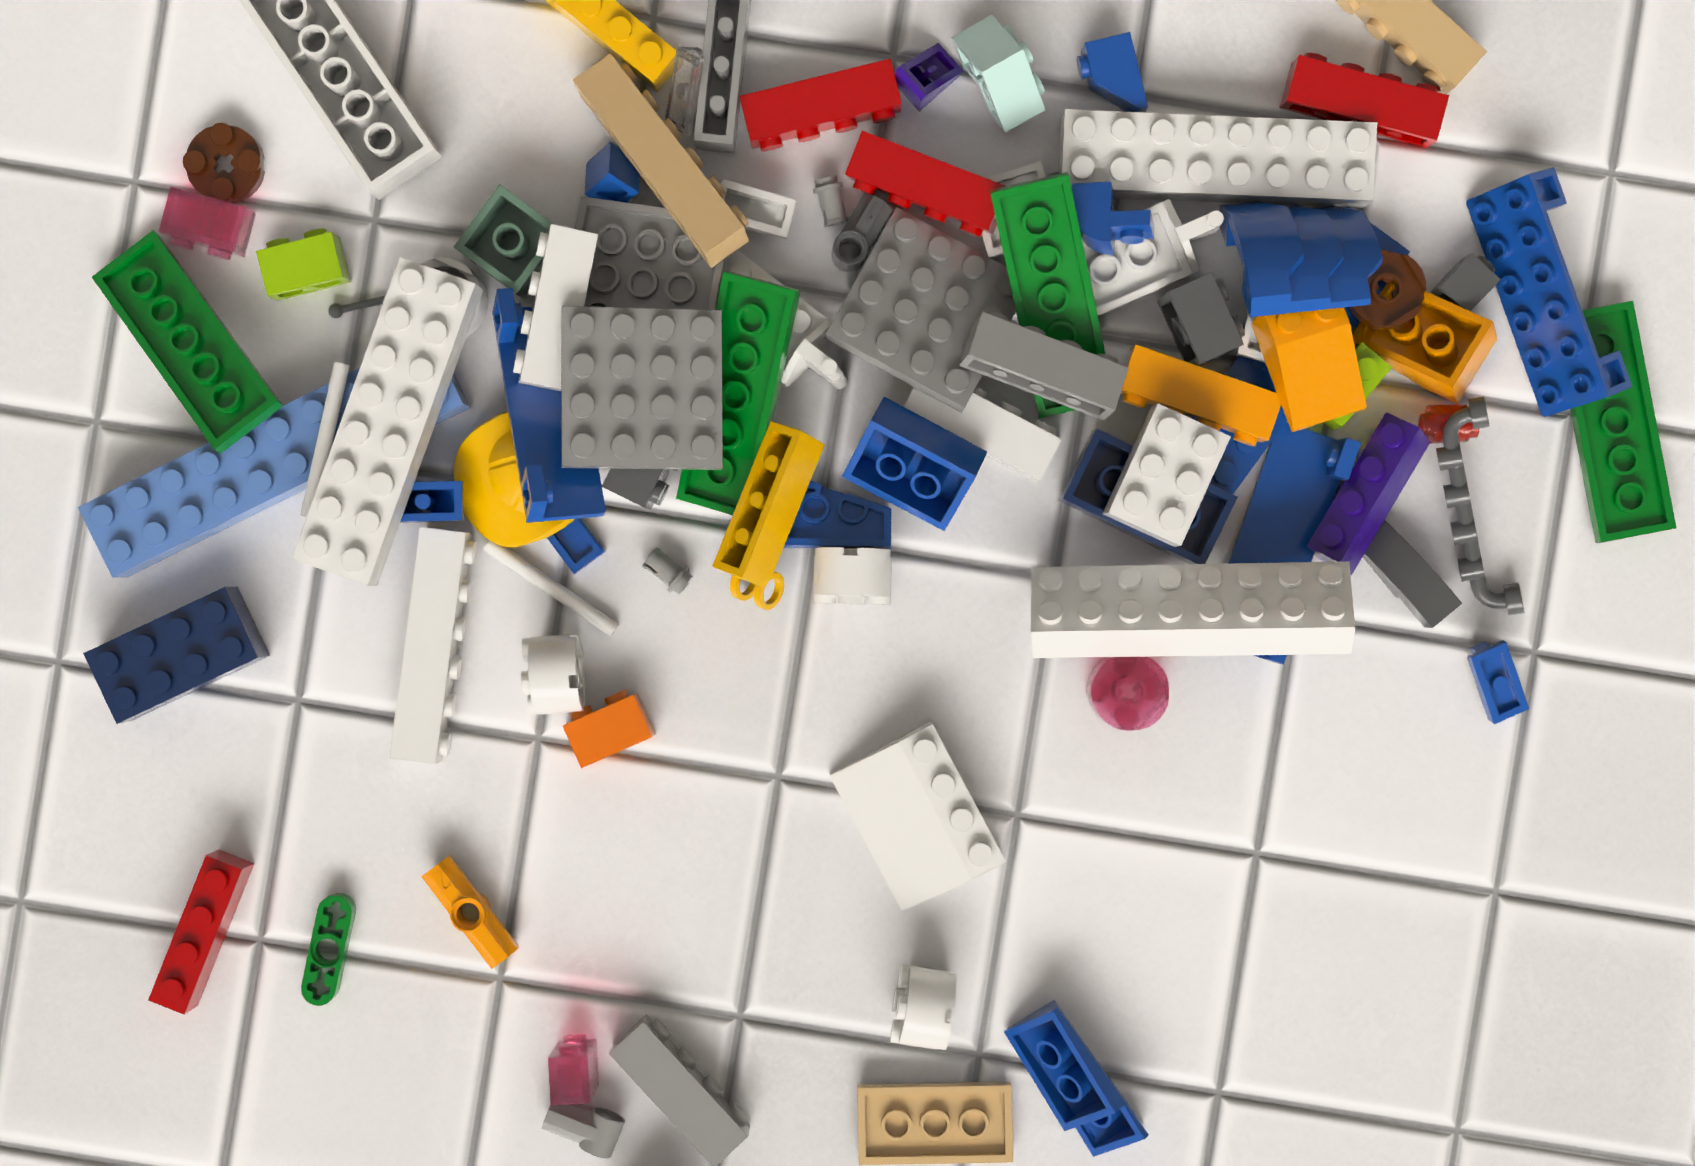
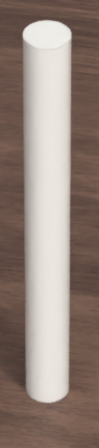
[300,362,350,517]
[483,540,619,637]

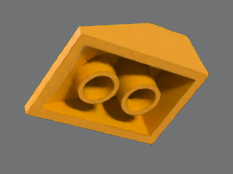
[1353,282,1497,404]
[1251,308,1367,432]

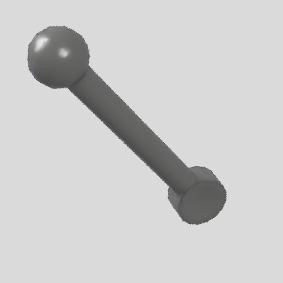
[328,295,386,318]

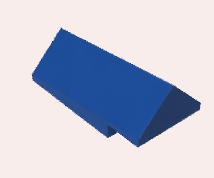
[1004,1000,1149,1157]

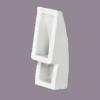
[705,176,797,239]

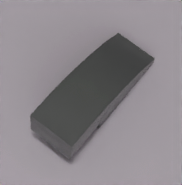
[1363,520,1463,628]

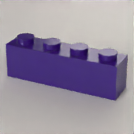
[1307,412,1430,575]

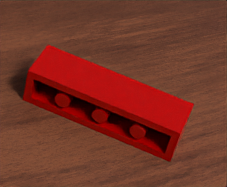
[1279,53,1450,148]
[739,58,902,152]
[845,130,1006,237]
[148,849,255,1015]

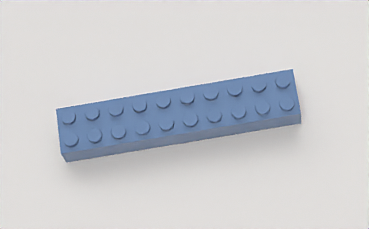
[78,368,471,578]

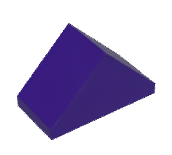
[895,43,964,112]

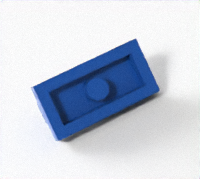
[1467,640,1529,725]

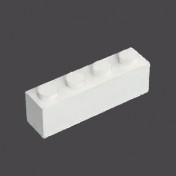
[513,224,598,392]
[904,387,1062,482]

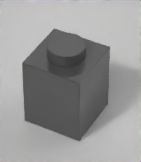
[1430,253,1501,311]

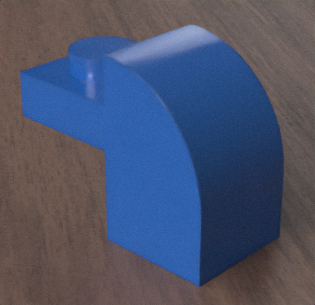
[1072,182,1154,255]

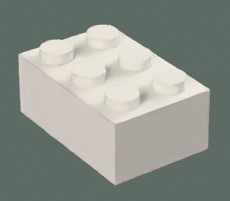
[1103,403,1231,547]

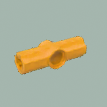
[421,855,519,969]

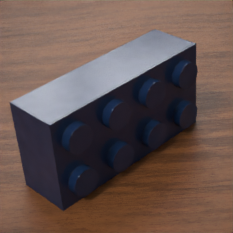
[1058,428,1238,564]
[83,587,270,724]

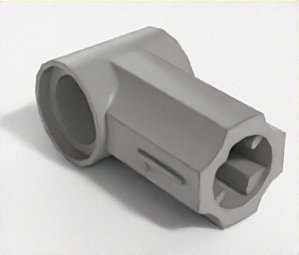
[541,1095,625,1158]

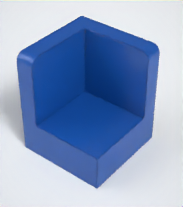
[584,141,640,203]

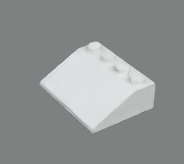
[830,721,1006,911]

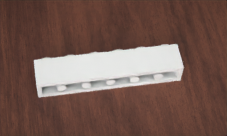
[389,527,477,764]

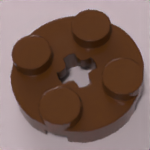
[182,123,265,203]
[1349,250,1426,330]

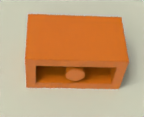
[563,690,655,768]

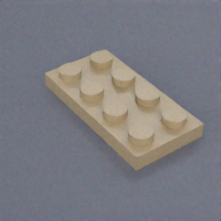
[857,1082,1013,1165]

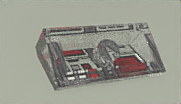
[665,47,705,135]

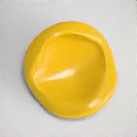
[454,411,574,547]

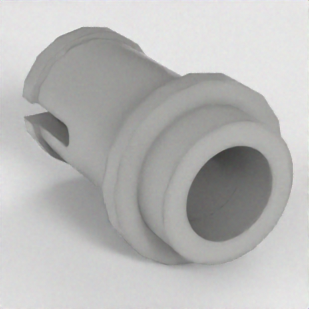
[813,176,848,227]
[642,547,693,594]

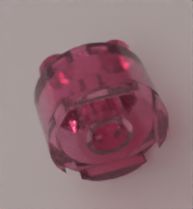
[1086,656,1169,731]

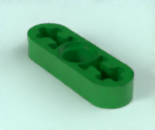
[301,893,356,1006]

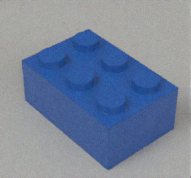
[841,397,987,531]

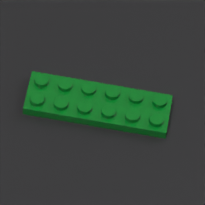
[990,172,1105,419]
[92,230,283,454]
[676,271,801,515]
[1570,301,1677,543]

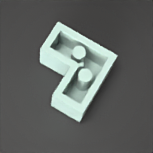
[951,14,1046,133]

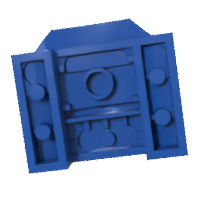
[1219,201,1383,317]

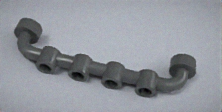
[1436,396,1525,615]

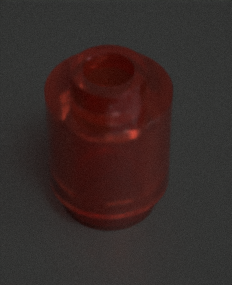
[1418,404,1480,444]

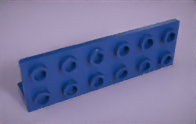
[1466,167,1633,417]
[492,288,606,523]
[1228,422,1361,665]

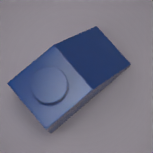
[1077,32,1148,113]
[400,481,464,523]

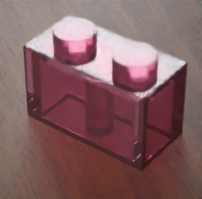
[158,186,256,261]
[548,1034,599,1105]

